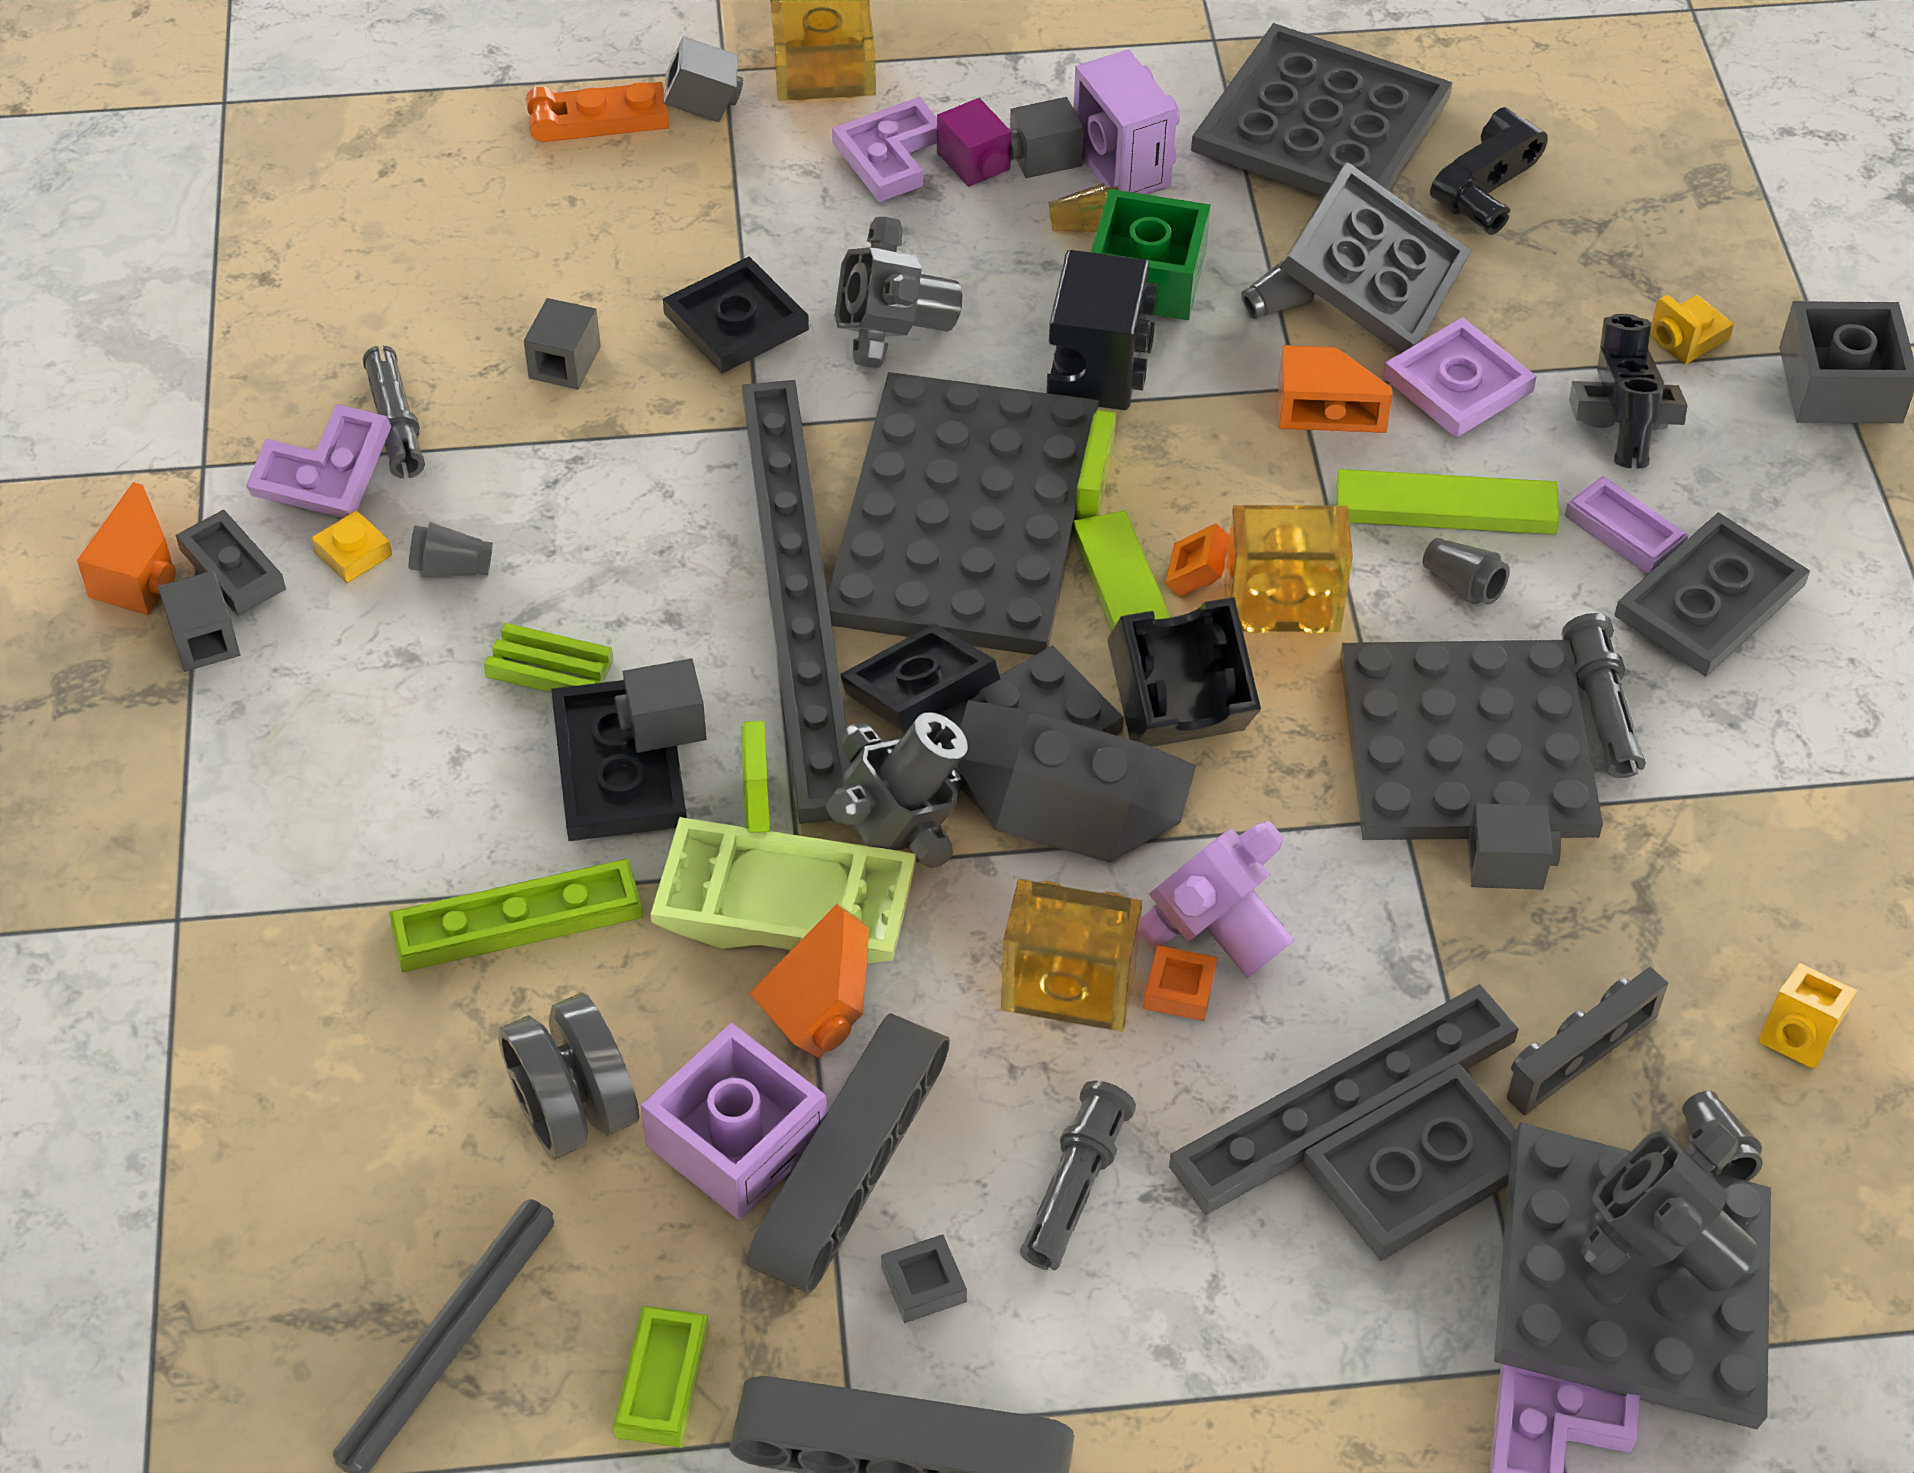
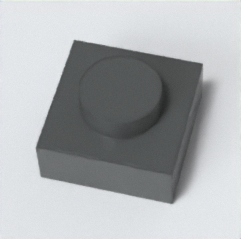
[881,1234,967,1323]

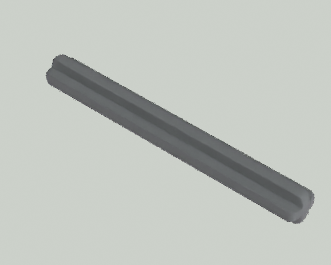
[333,1199,554,1473]

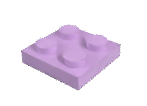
[1383,317,1537,438]

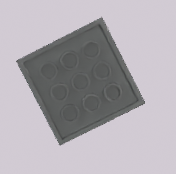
[1191,23,1453,197]
[1340,640,1603,840]
[1494,1122,1771,1430]

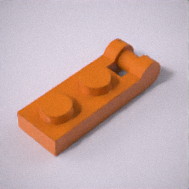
[526,81,669,142]

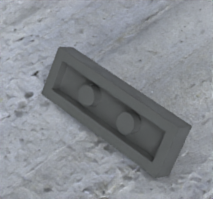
[1507,966,1668,1116]

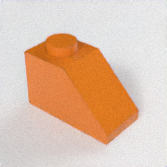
[1278,345,1393,433]
[77,482,176,615]
[749,904,869,1059]

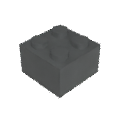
[1779,301,1914,423]

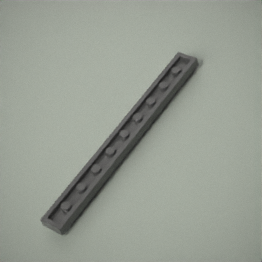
[742,380,851,824]

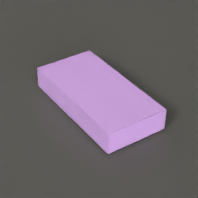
[1565,476,1689,574]

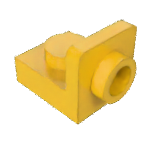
[1650,295,1734,365]
[1759,963,1858,1068]

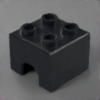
[1046,250,1158,410]
[1107,597,1261,747]

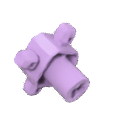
[1137,821,1295,978]

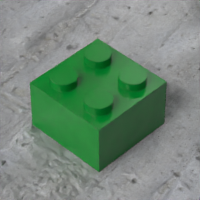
[1091,189,1211,320]

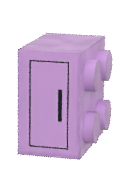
[1073,49,1180,194]
[641,1022,827,1221]

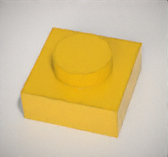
[311,510,392,583]

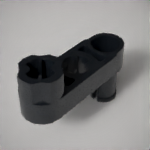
[1430,106,1548,235]
[1597,314,1664,469]

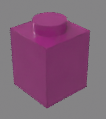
[937,97,1011,187]

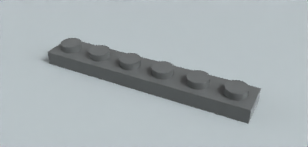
[1169,984,1519,1215]

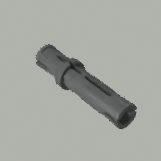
[362,345,425,479]

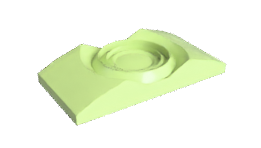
[651,817,916,964]

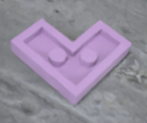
[832,97,937,202]
[246,404,392,518]
[1489,1364,1640,1473]

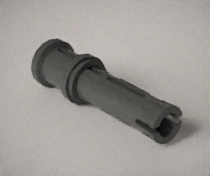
[1561,613,1646,778]
[1020,1080,1136,1270]

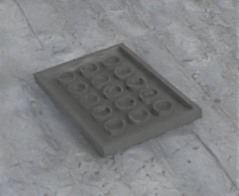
[827,372,1099,655]

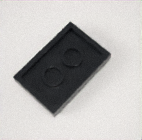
[551,680,687,841]

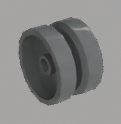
[497,992,640,1160]

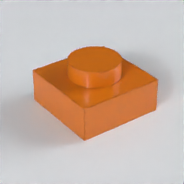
[1165,523,1230,597]
[1143,945,1218,1021]

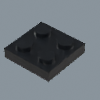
[663,256,809,374]
[840,623,1000,732]

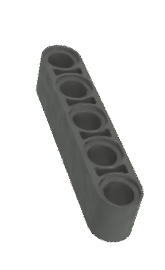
[747,1013,950,1293]
[729,1376,1075,1473]

